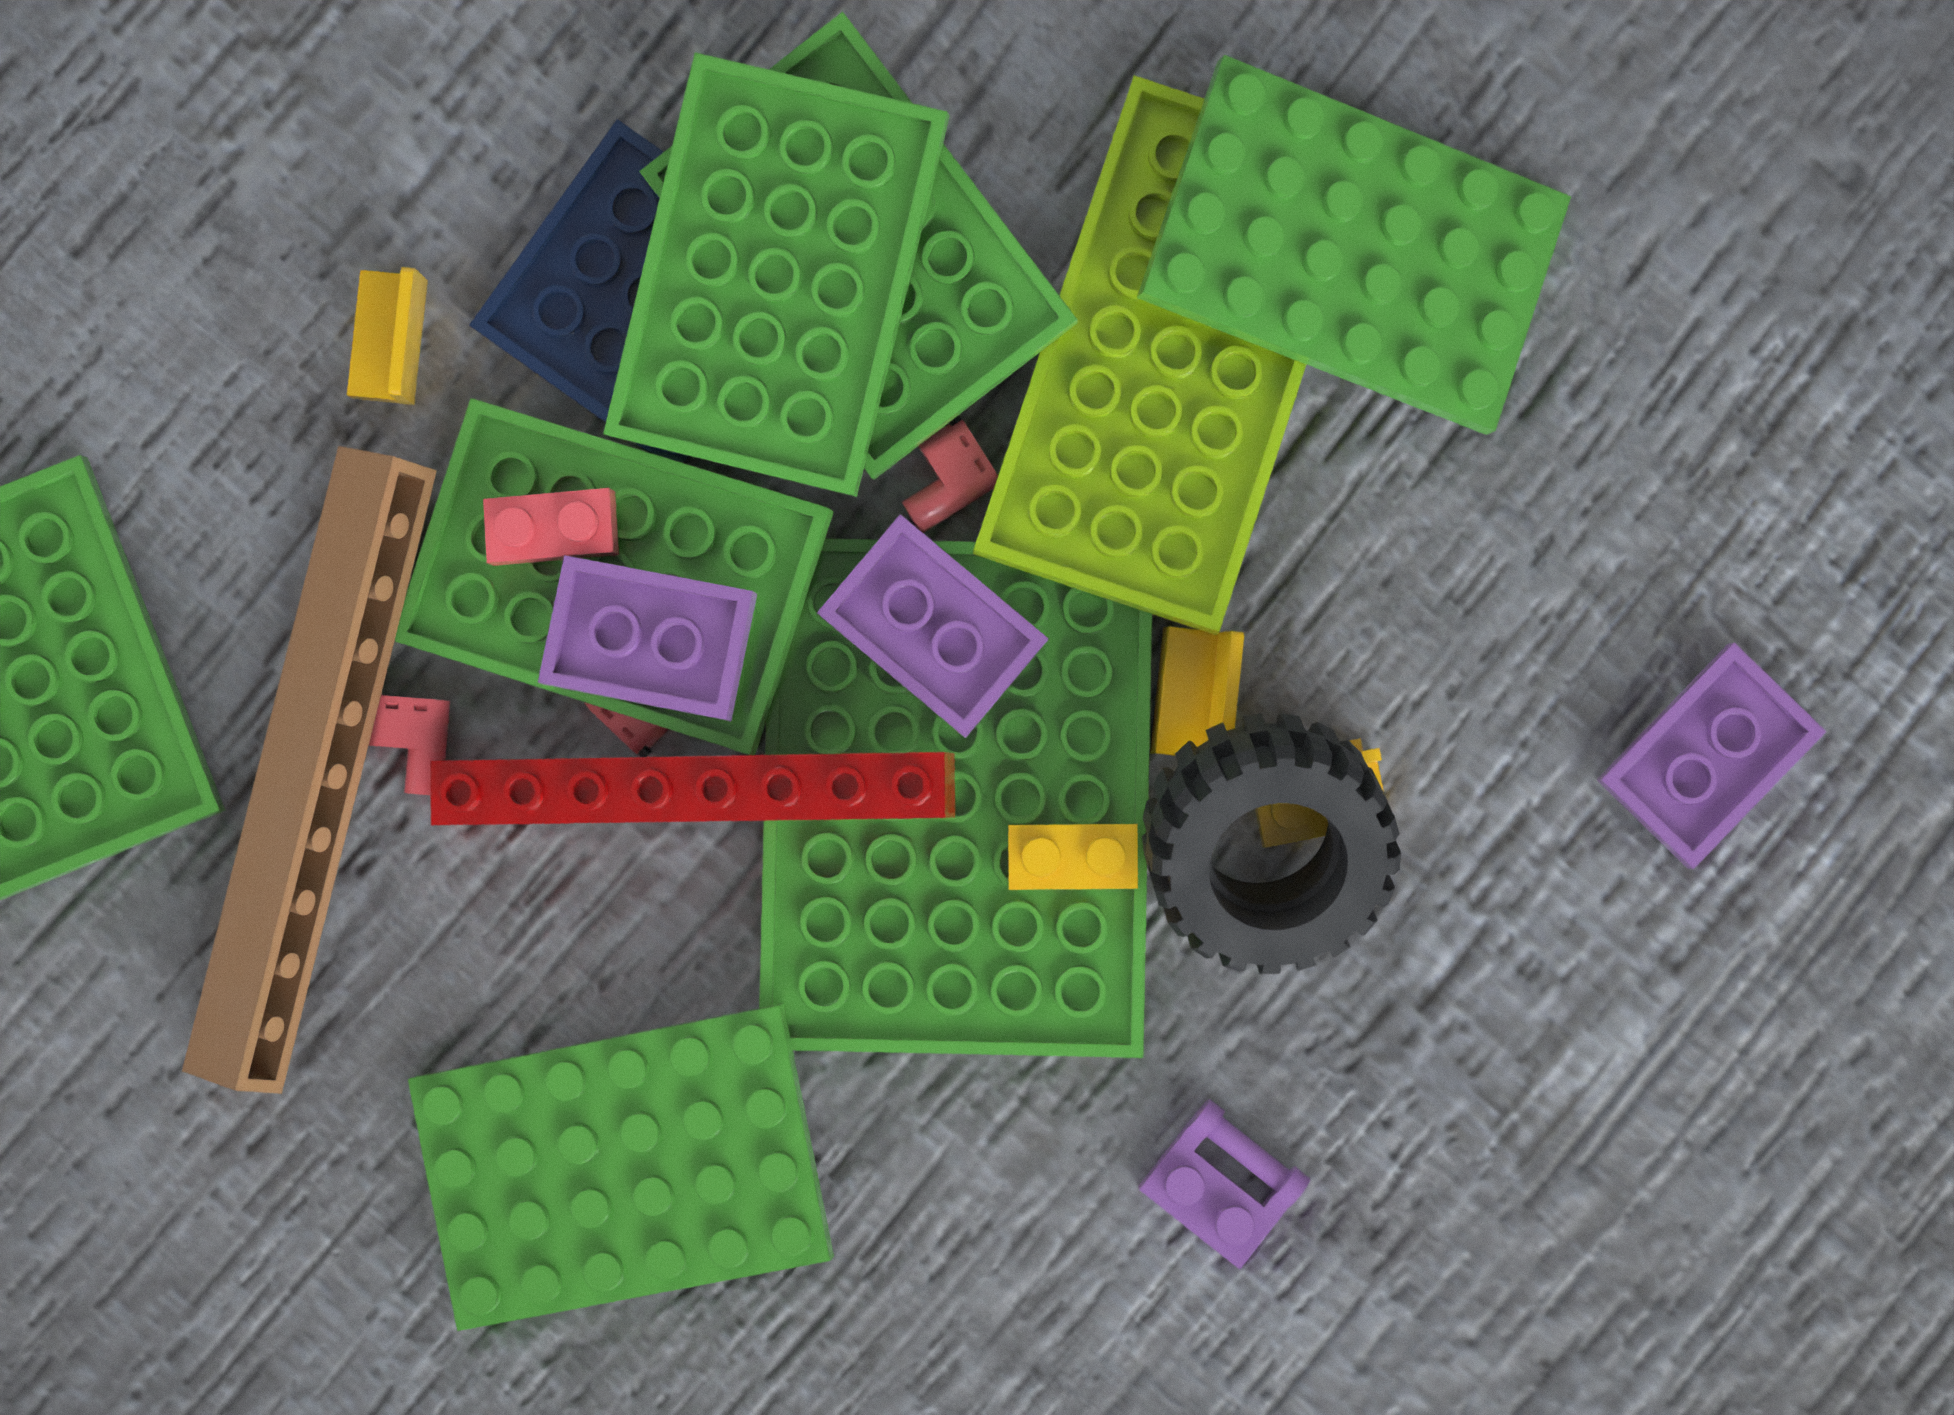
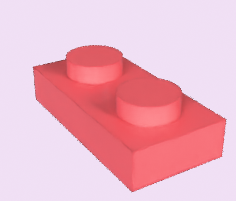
[483,488,619,566]

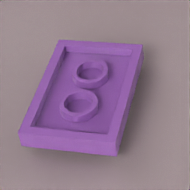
[817,514,1048,738]
[538,555,757,721]
[1596,643,1826,869]

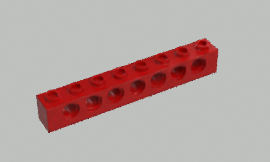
[430,752,955,826]

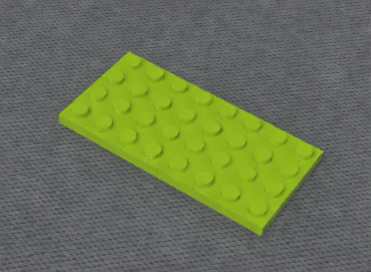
[973,75,1307,635]

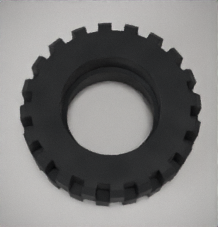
[1142,713,1401,974]

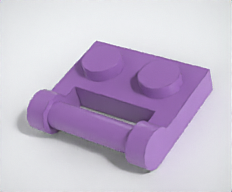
[1138,1099,1310,1270]

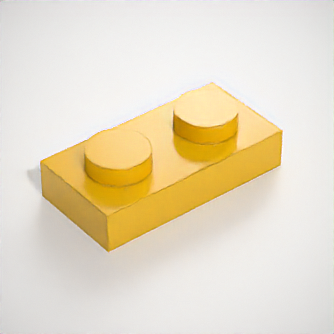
[1008,824,1138,890]

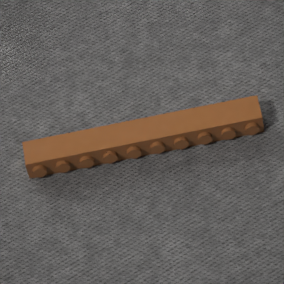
[182,446,437,1094]

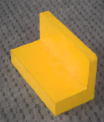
[347,267,428,405]
[1150,626,1244,756]

